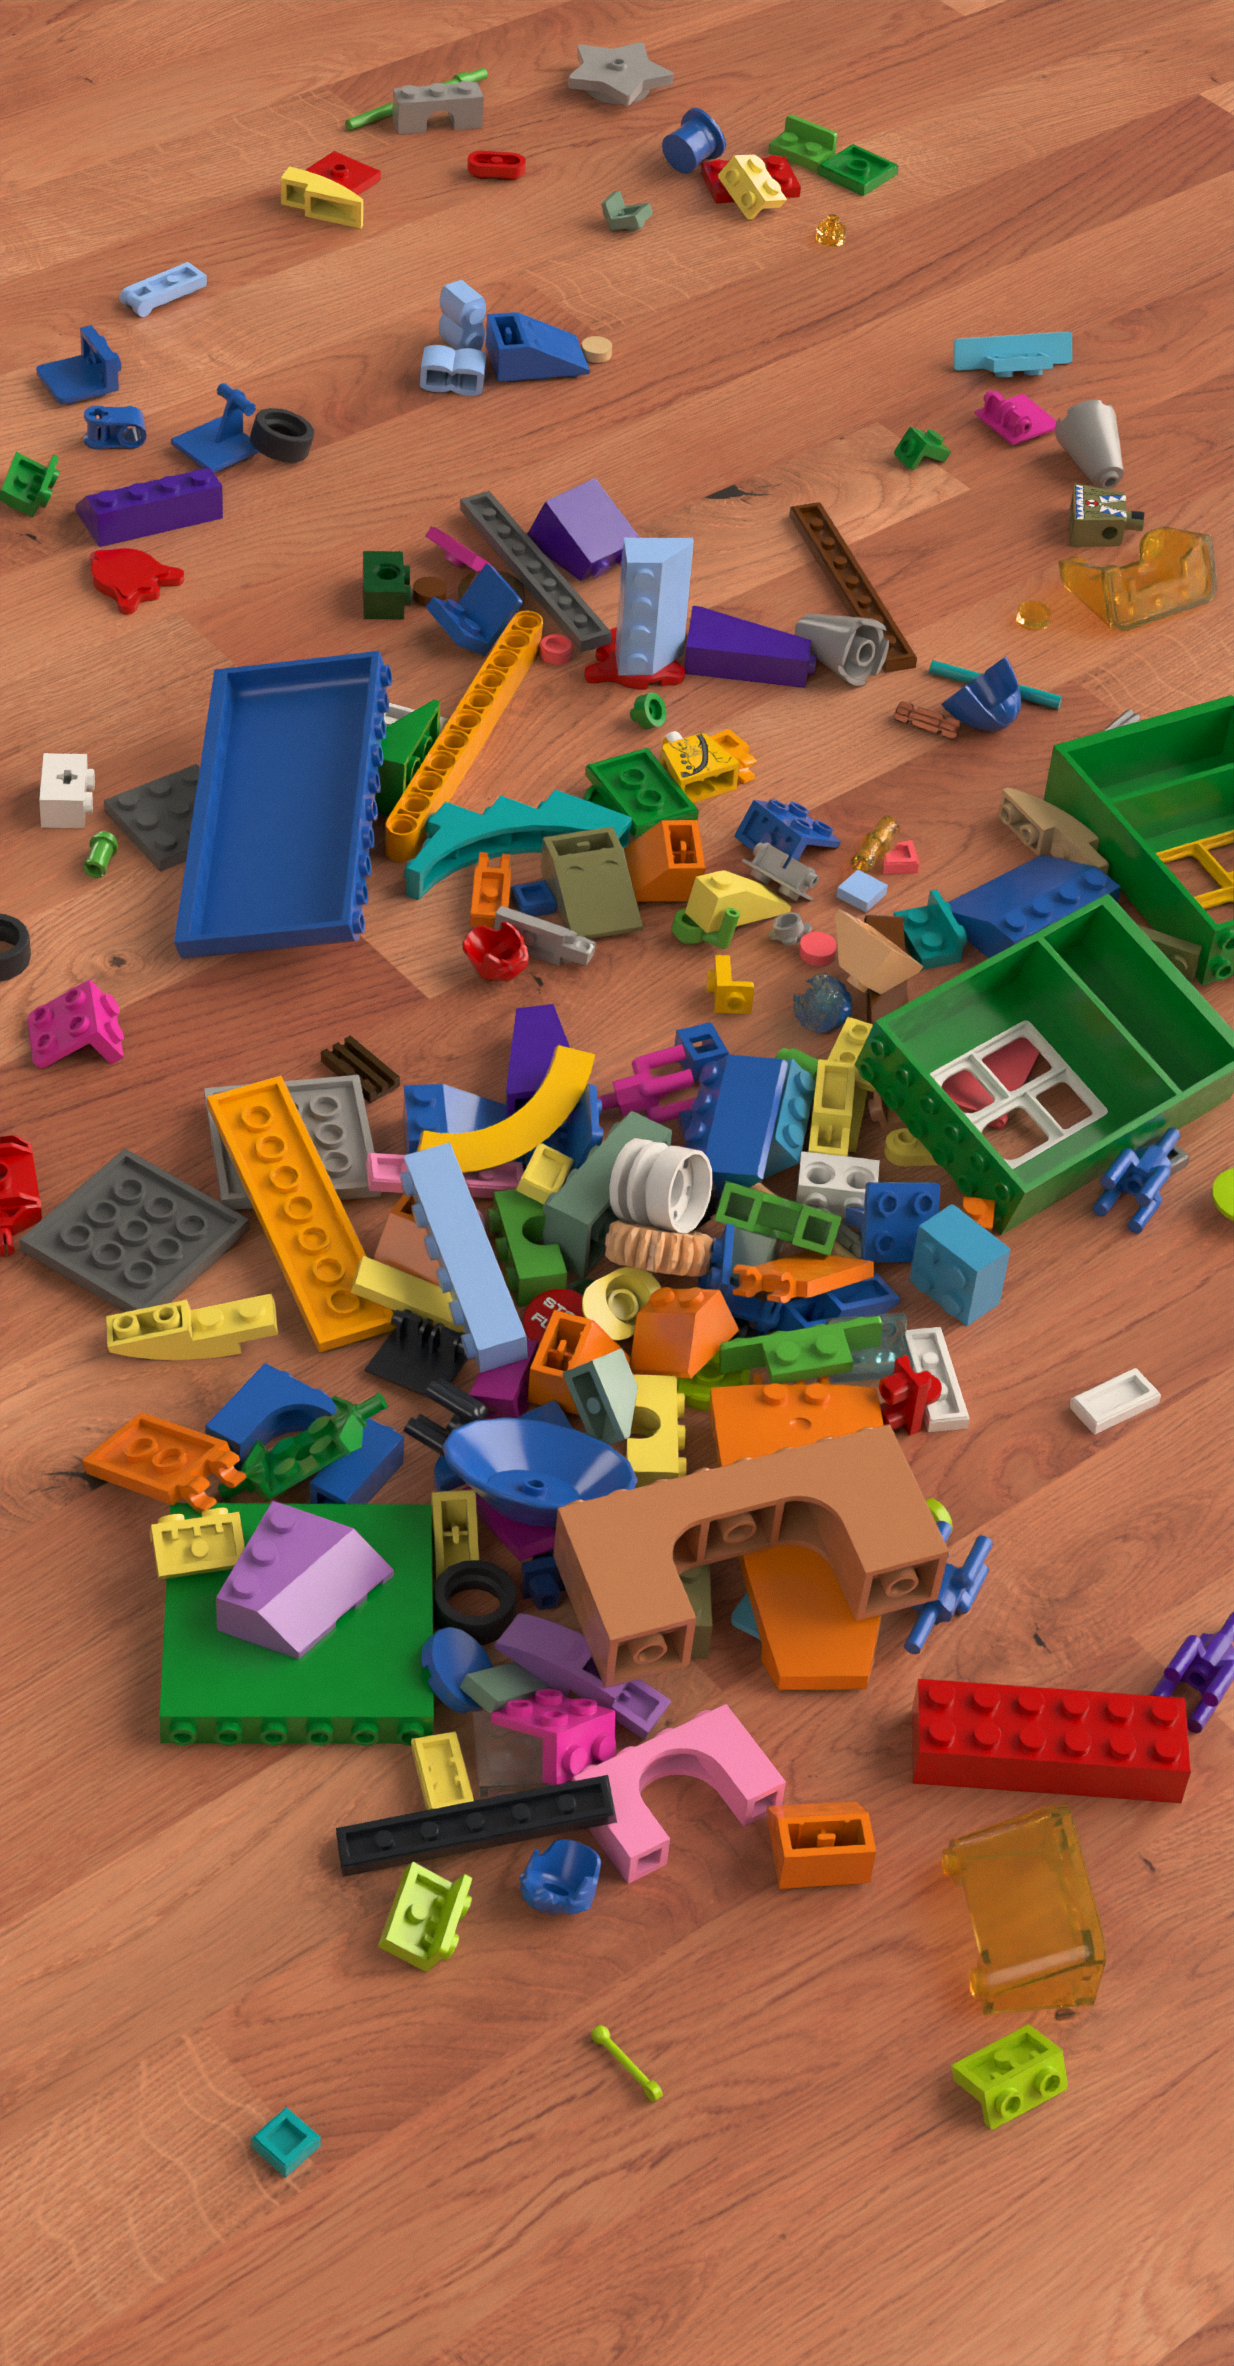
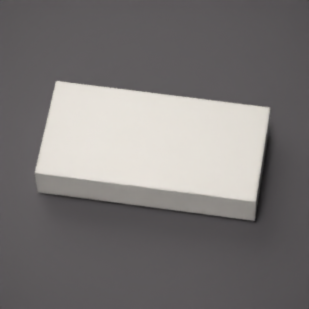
[1069,1368,1161,1435]

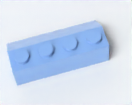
[615,538,694,675]

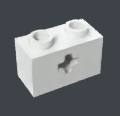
[39,753,95,828]

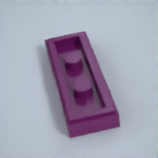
[462,1486,555,1561]

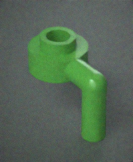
[671,908,740,949]

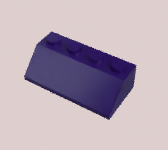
[75,468,223,547]

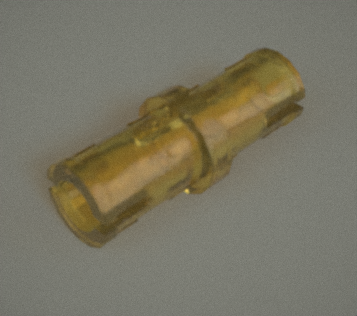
[850,816,900,874]

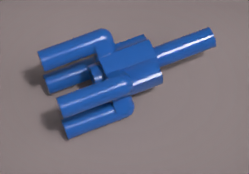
[1093,1127,1181,1234]
[904,1521,993,1655]

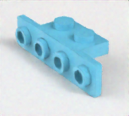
[953,331,1072,377]

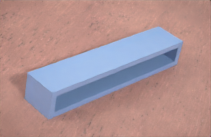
[400,1142,528,1373]

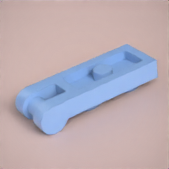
[119,262,207,317]

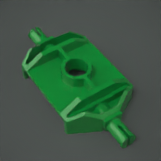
[218,1392,388,1502]

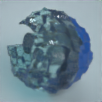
[793,972,853,1034]

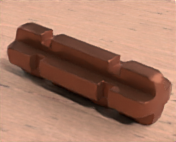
[894,701,961,740]

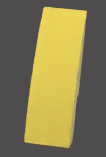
[281,166,363,229]
[808,1059,856,1157]

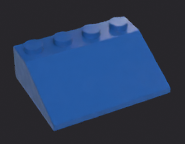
[948,855,1121,958]

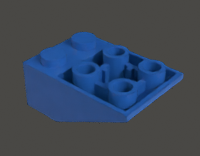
[485,312,590,382]

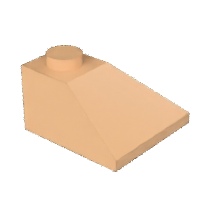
[835,909,924,995]

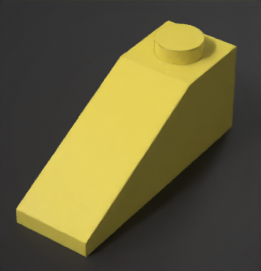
[685,870,791,933]

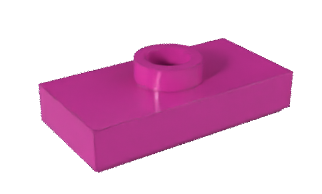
[425,526,492,572]

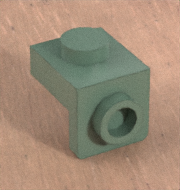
[601,191,653,231]

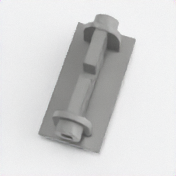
[742,843,819,901]

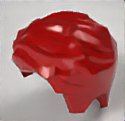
[462,922,529,982]

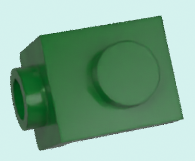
[894,427,951,470]

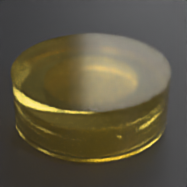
[1016,600,1051,630]

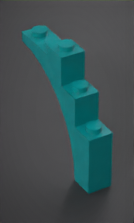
[404,789,632,900]

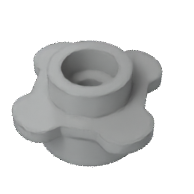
[768,912,812,946]

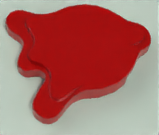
[89,548,184,614]
[584,627,685,690]

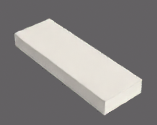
[900,1327,970,1432]

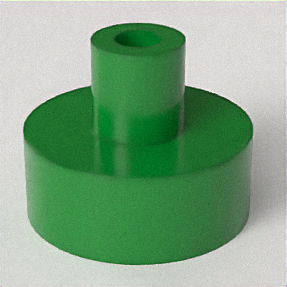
[630,692,667,729]

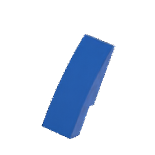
[773,1273,901,1332]

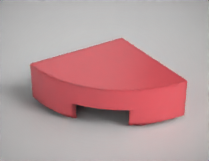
[882,840,919,875]

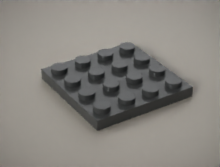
[19,1148,249,1312]

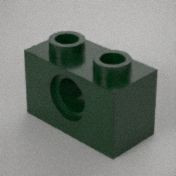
[362,551,411,620]

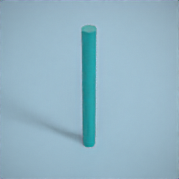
[929,660,1063,709]

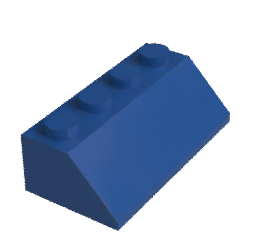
[685,1054,788,1208]

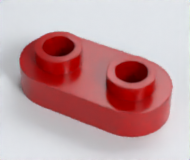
[467,151,526,180]

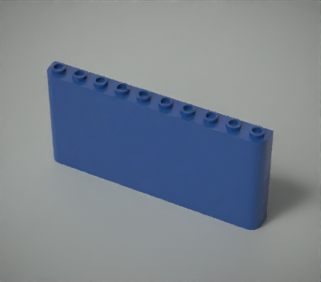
[174,651,392,959]

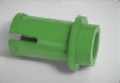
[83,831,118,878]

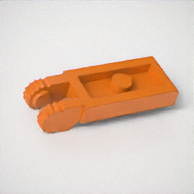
[470,852,512,928]

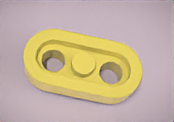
[884,1128,938,1167]

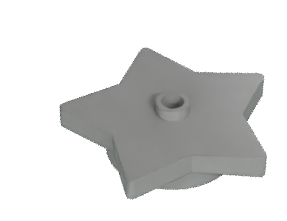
[568,42,674,106]

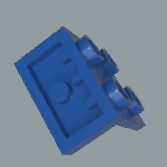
[426,564,522,656]
[734,799,841,869]

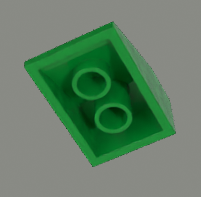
[375,700,440,816]

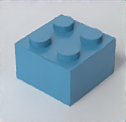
[909,1204,1011,1326]

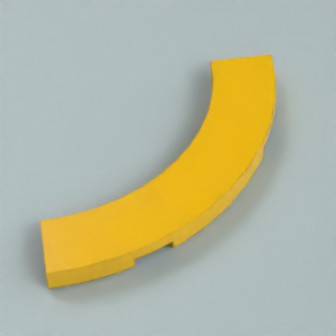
[417,1045,595,1174]

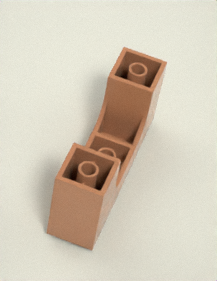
[553,1424,949,1688]

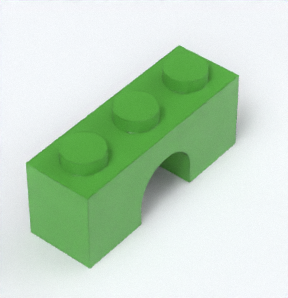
[714,1180,842,1256]
[487,1189,567,1306]

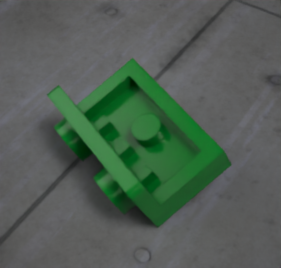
[0,452,60,517]

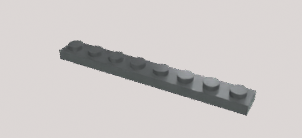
[460,491,611,652]

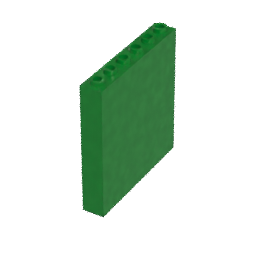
[159,1503,434,1746]

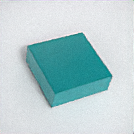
[251,2107,321,2178]

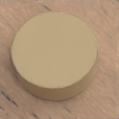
[581,336,612,363]

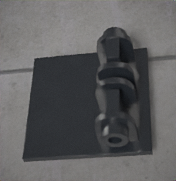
[365,1309,468,1398]

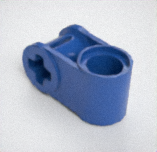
[84,406,147,449]

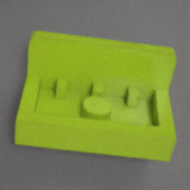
[378,1862,472,1972]

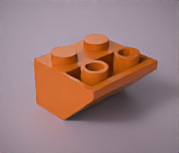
[624,820,705,902]
[373,1193,481,1286]
[528,1310,631,1415]
[766,1801,876,1889]

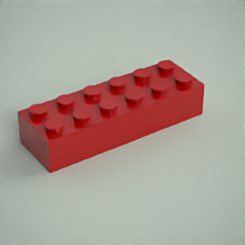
[912,1678,1191,1803]

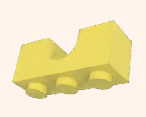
[625,1374,686,1488]

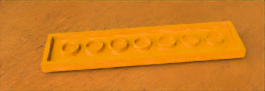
[207,1076,396,1353]

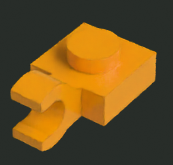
[709,729,757,784]

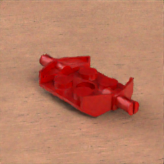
[0,1135,42,1256]

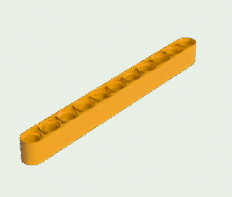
[385,610,543,862]

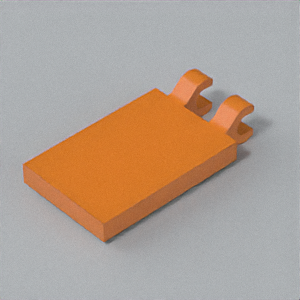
[733,1251,874,1303]
[82,1412,246,1513]

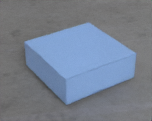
[836,869,888,912]

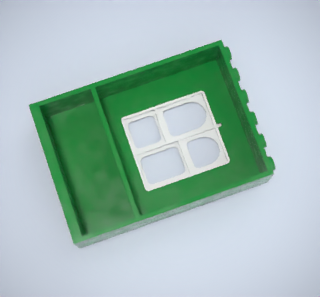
[854,893,1234,1235]

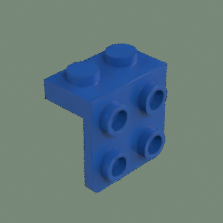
[36,325,121,404]
[527,1084,604,1188]

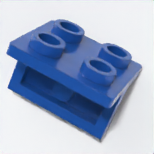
[845,1182,941,1262]

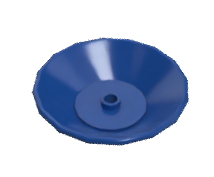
[442,1418,638,1527]

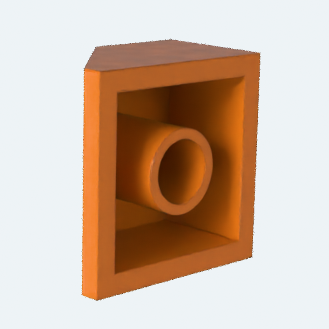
[630,1287,739,1379]

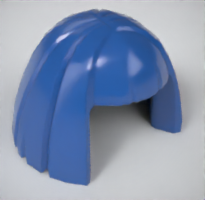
[941,656,1021,732]

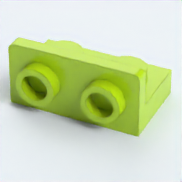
[951,2024,1068,2130]

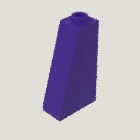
[684,606,816,688]
[506,1004,580,1119]

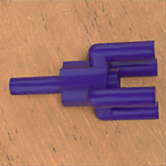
[1150,1612,1234,1733]

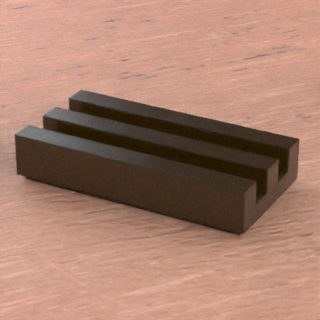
[321,1035,400,1103]

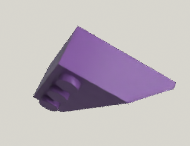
[216,1501,394,1659]

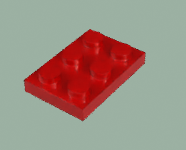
[701,155,801,204]

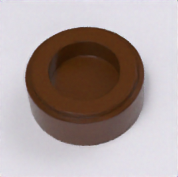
[413,577,447,606]

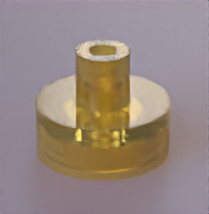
[816,214,846,246]

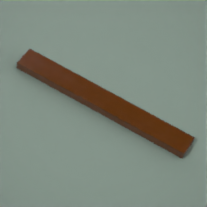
[789,502,917,673]

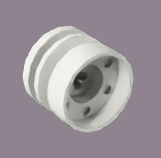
[609,1138,712,1233]

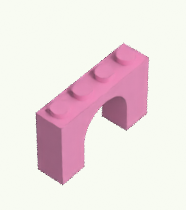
[572,1704,786,1884]

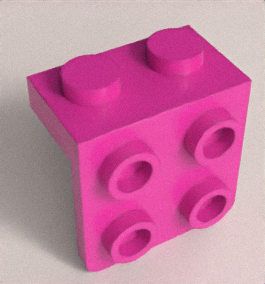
[27,979,124,1069]
[491,1689,616,1785]

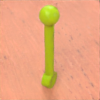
[591,2025,663,2102]

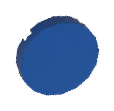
[421,1627,494,1714]

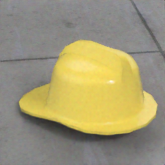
[582,1266,661,1341]

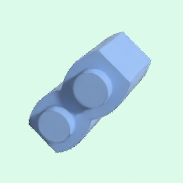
[439,279,486,351]
[420,345,487,396]

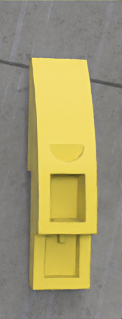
[106,1294,278,1360]

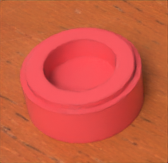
[539,634,573,665]
[799,932,837,966]

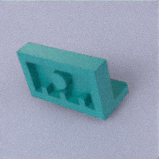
[893,889,967,970]

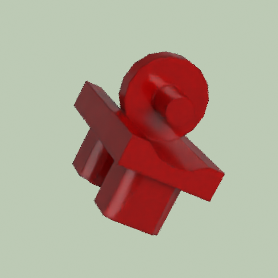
[879,1355,942,1436]

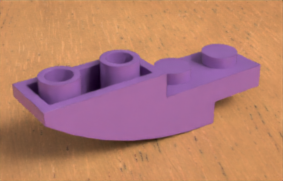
[494,1613,671,1740]

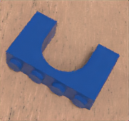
[205,1363,404,1504]

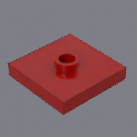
[305,151,381,195]

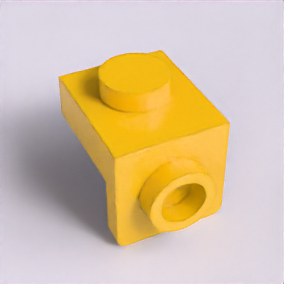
[706,955,754,1014]

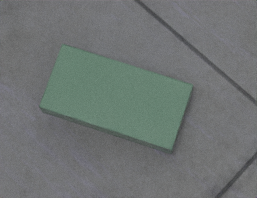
[460,1662,550,1714]

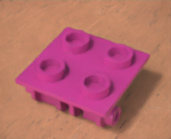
[974,390,1057,445]

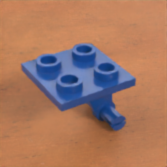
[171,383,259,473]
[697,1224,784,1336]

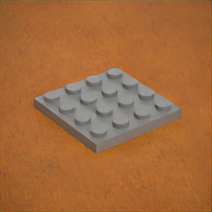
[204,1075,381,1210]

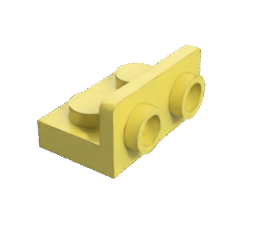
[149,1508,245,1580]

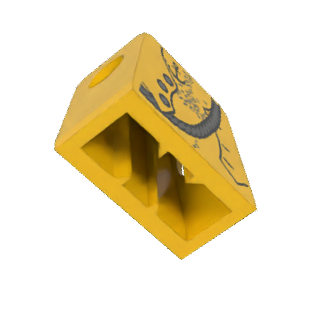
[660,731,739,803]

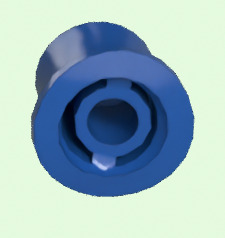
[662,108,726,174]

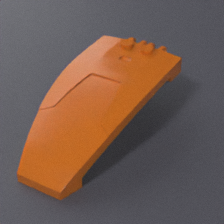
[709,1374,884,1690]

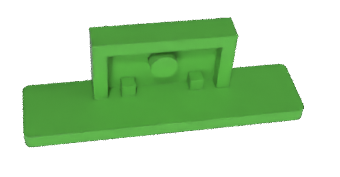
[719,1316,883,1384]

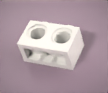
[796,1151,880,1218]

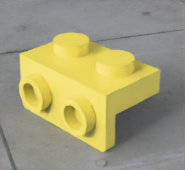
[718,155,787,220]

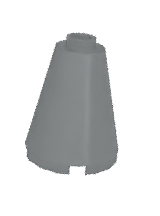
[1054,399,1124,489]
[795,613,889,686]

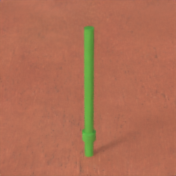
[345,68,488,131]

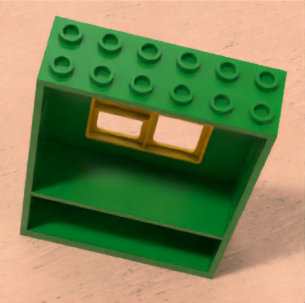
[1043,695,1234,985]

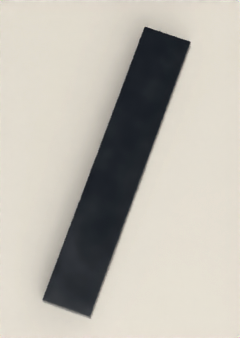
[336,1775,617,1877]

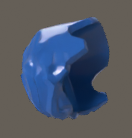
[519,1839,601,1916]

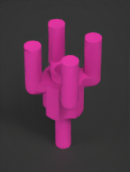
[597,1044,697,1124]

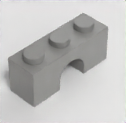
[392,81,484,134]

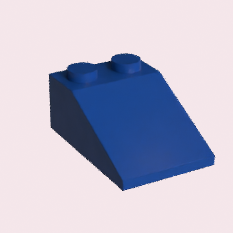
[403,1084,526,1170]

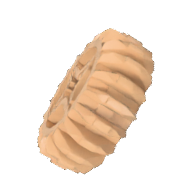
[605,1220,713,1277]

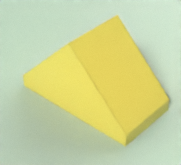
[431,1489,479,1579]

